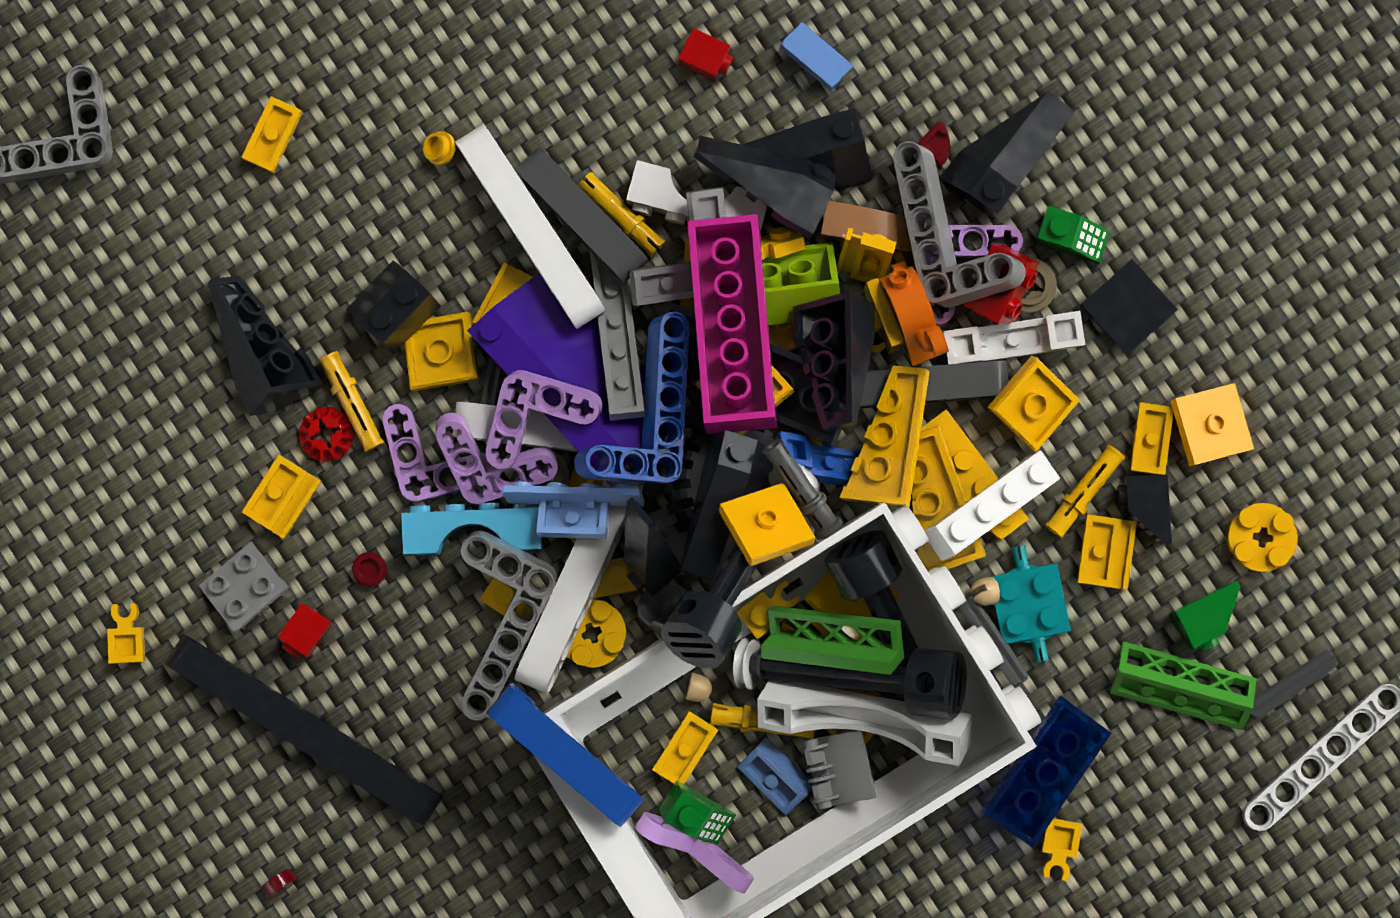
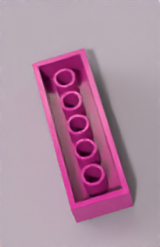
[687,214,777,435]

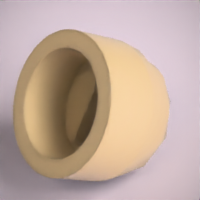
[970,577,1000,606]
[685,673,712,702]

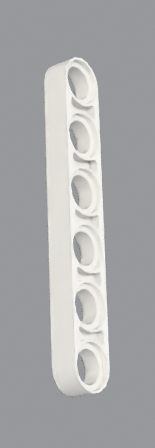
[1242,684,1400,831]

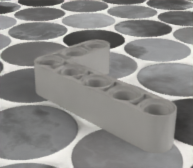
[0,65,113,184]
[893,141,1025,308]
[461,531,557,721]

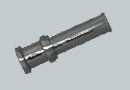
[763,439,843,540]

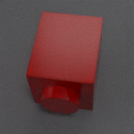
[679,28,734,82]
[278,603,334,659]

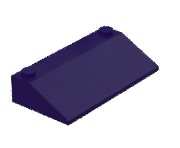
[467,273,687,487]

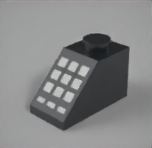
[1117,475,1172,546]

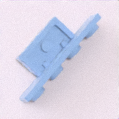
[502,481,644,539]

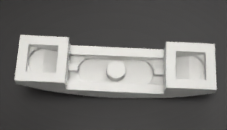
[943,311,1085,365]

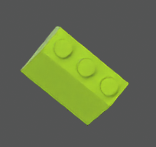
[763,242,840,326]

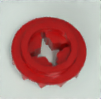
[299,407,354,462]

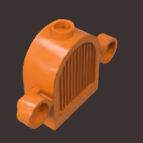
[880,260,949,366]

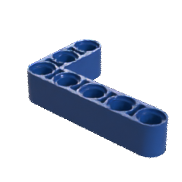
[574,312,690,485]
[486,683,644,827]

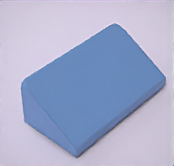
[780,22,854,92]
[737,738,814,816]

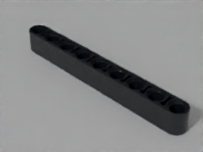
[165,634,443,826]

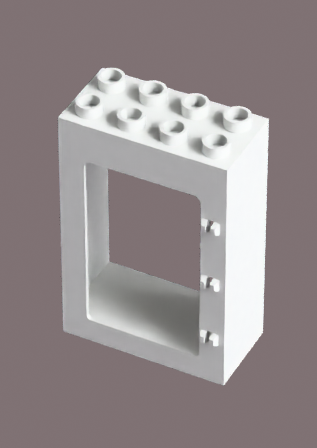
[532,502,1042,918]

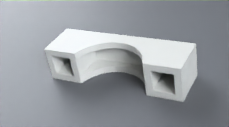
[626,160,768,233]
[924,450,1060,561]

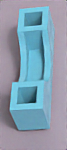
[401,503,543,556]

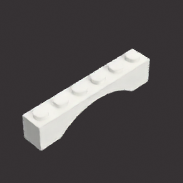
[757,680,972,766]

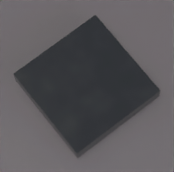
[1080,259,1178,356]

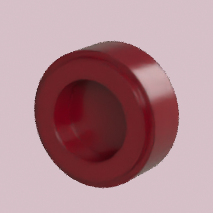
[352,552,388,587]
[262,869,298,899]

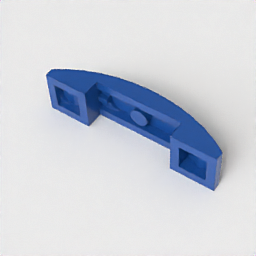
[776,431,863,485]

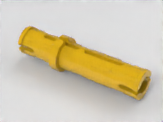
[578,172,666,258]
[318,351,385,452]
[1045,444,1125,539]
[710,703,815,739]

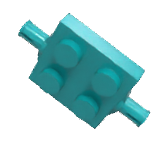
[991,545,1071,663]

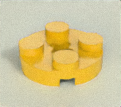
[1227,503,1298,572]
[566,599,627,668]

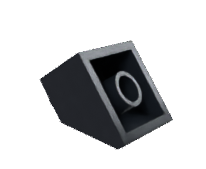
[346,260,441,355]

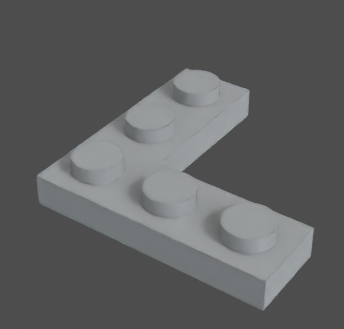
[629,187,726,306]

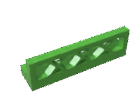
[761,606,904,675]
[1110,641,1257,730]

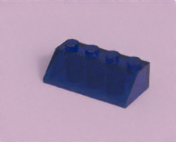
[981,696,1112,848]

